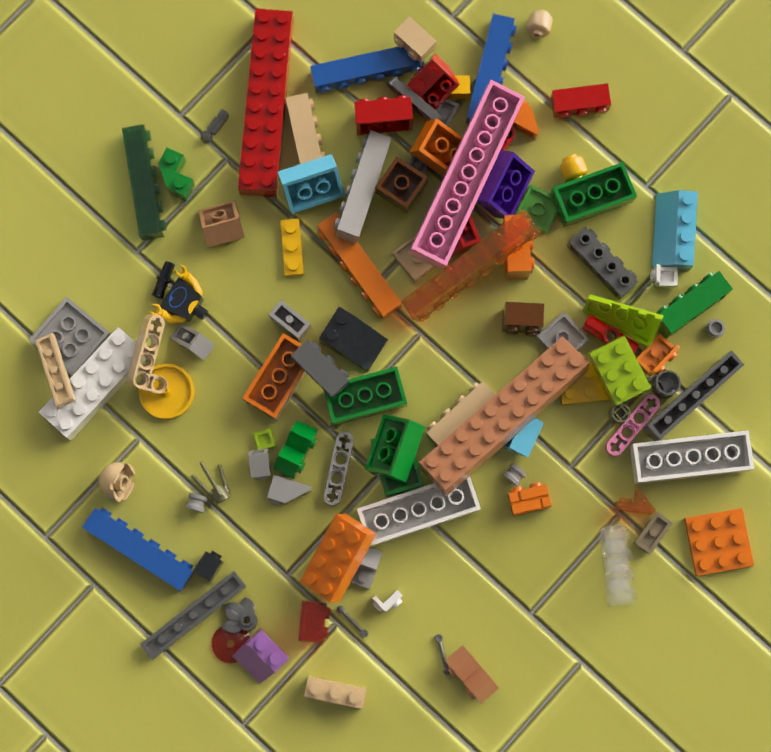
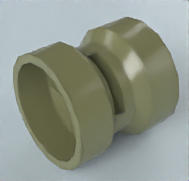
[608,403,631,424]

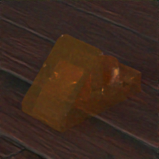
[614,488,656,515]

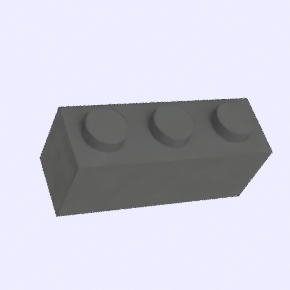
[291,339,349,399]

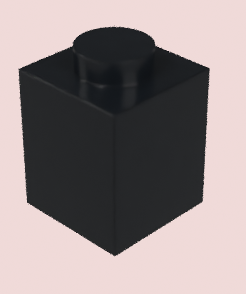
[193,550,224,582]

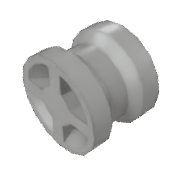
[502,463,527,487]
[185,493,208,513]

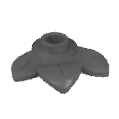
[222,597,258,634]

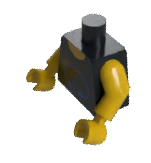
[148,264,208,323]

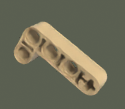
[127,314,168,394]

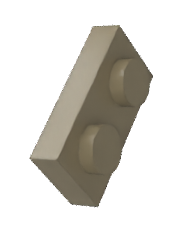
[634,512,673,555]

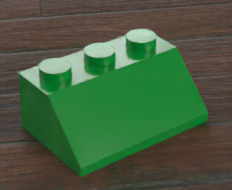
[364,414,425,482]

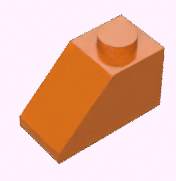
[512,100,539,140]

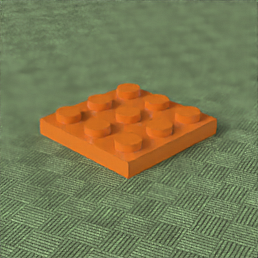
[684,508,754,576]

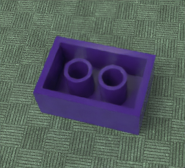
[476,150,535,219]

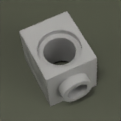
[248,448,271,480]

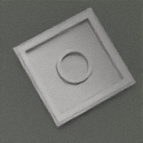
[535,312,590,351]

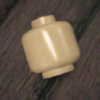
[527,10,553,39]

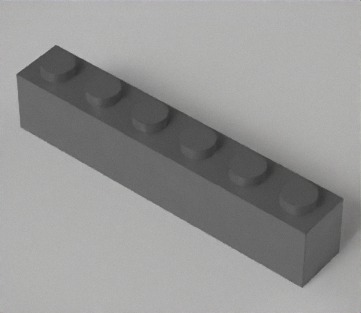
[643,350,745,441]

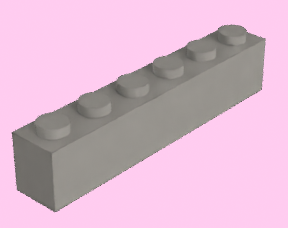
[333,130,392,244]

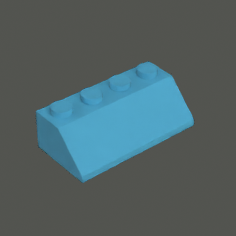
[652,190,698,271]

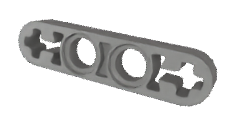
[324,432,353,506]

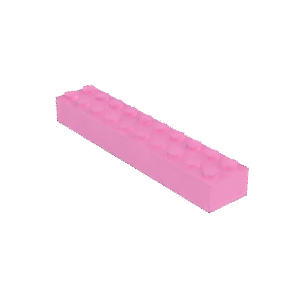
[408,80,525,270]

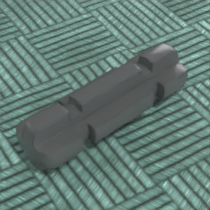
[201,109,229,143]

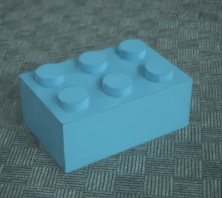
[278,154,345,214]

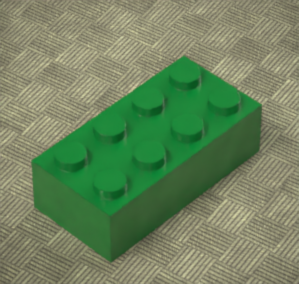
[550,162,637,227]
[657,271,733,339]
[323,366,407,426]

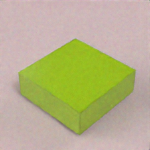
[253,428,277,450]

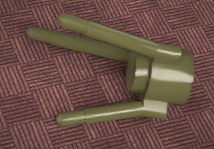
[191,462,231,504]

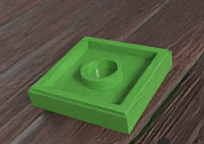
[514,184,558,234]

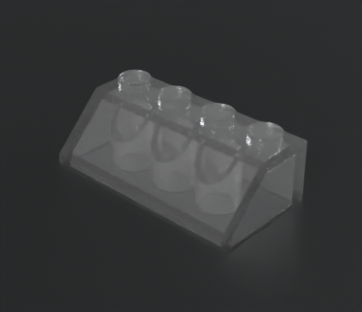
[599,525,636,606]

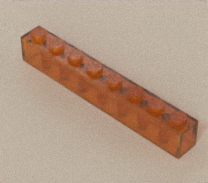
[401,209,541,322]

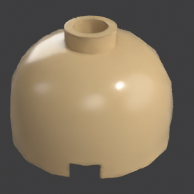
[98,462,135,502]

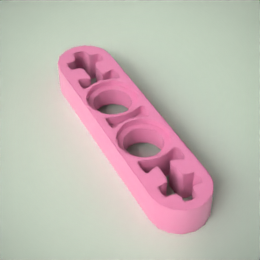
[605,395,660,457]

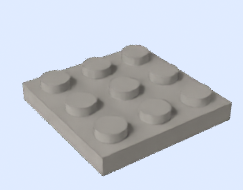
[29,297,111,376]

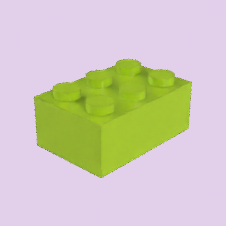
[587,336,651,406]

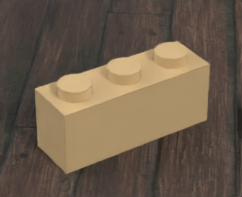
[304,676,367,709]

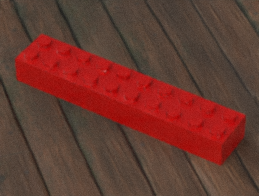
[238,8,294,197]

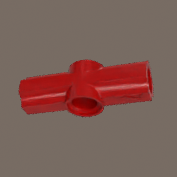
[581,314,640,353]

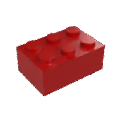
[354,95,413,135]

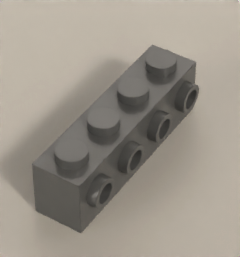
[567,227,638,300]

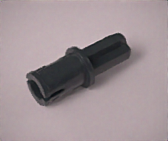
[151,261,175,299]

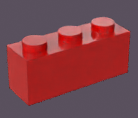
[551,83,611,119]

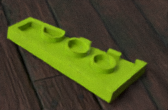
[582,294,664,347]

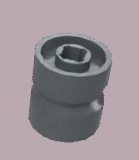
[651,370,681,399]

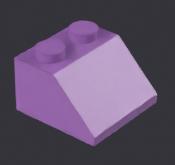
[232,628,289,683]

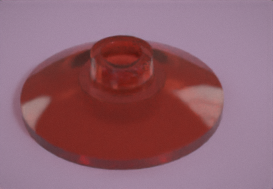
[212,626,250,663]

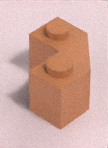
[445,645,499,704]

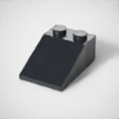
[319,307,388,371]

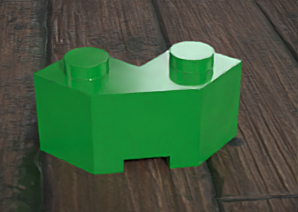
[158,147,195,201]
[273,420,318,479]

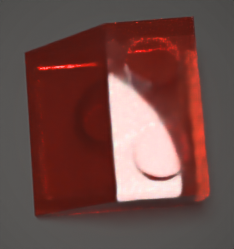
[298,601,330,643]

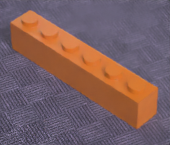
[317,212,402,320]

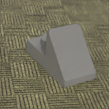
[351,547,383,589]

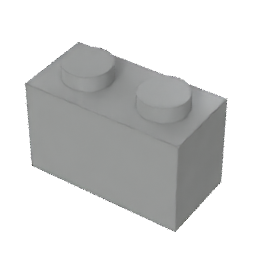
[269,300,311,342]

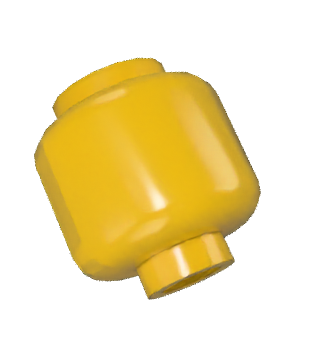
[560,154,588,182]

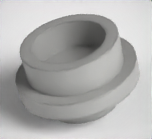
[706,319,725,338]

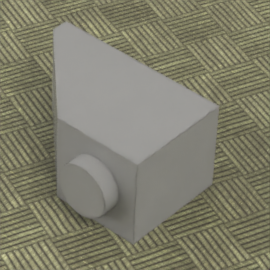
[170,323,215,360]
[267,475,312,506]

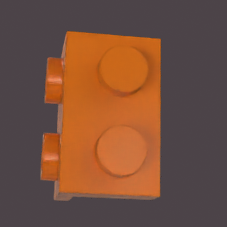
[636,333,680,377]

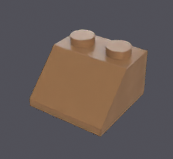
[198,200,245,247]

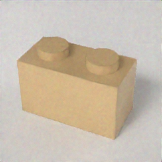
[394,16,437,63]

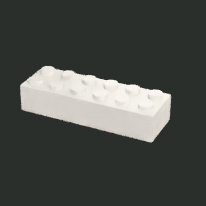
[39,327,146,440]
[629,430,754,484]
[357,476,481,547]

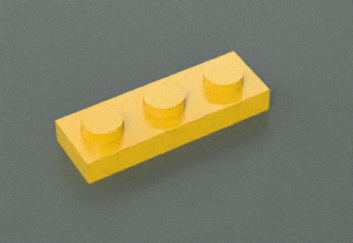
[280,218,304,277]

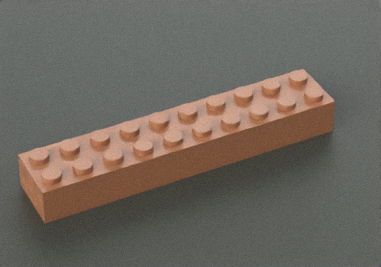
[419,336,589,497]

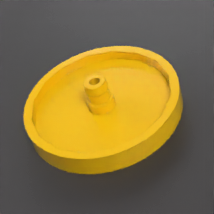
[138,364,195,420]

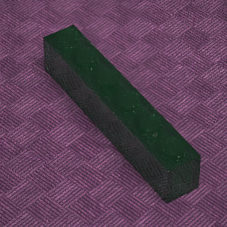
[122,124,167,241]

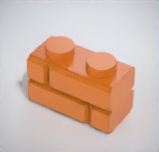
[507,482,552,516]

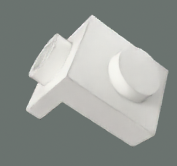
[650,265,678,287]
[372,590,403,612]

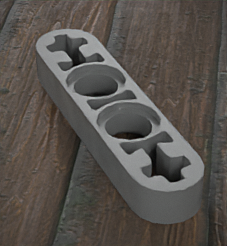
[387,76,444,122]

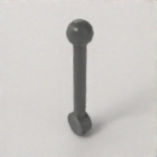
[337,606,368,637]
[435,634,450,675]

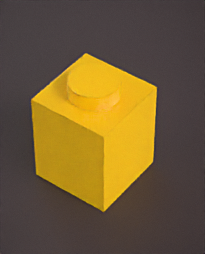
[447,75,470,100]

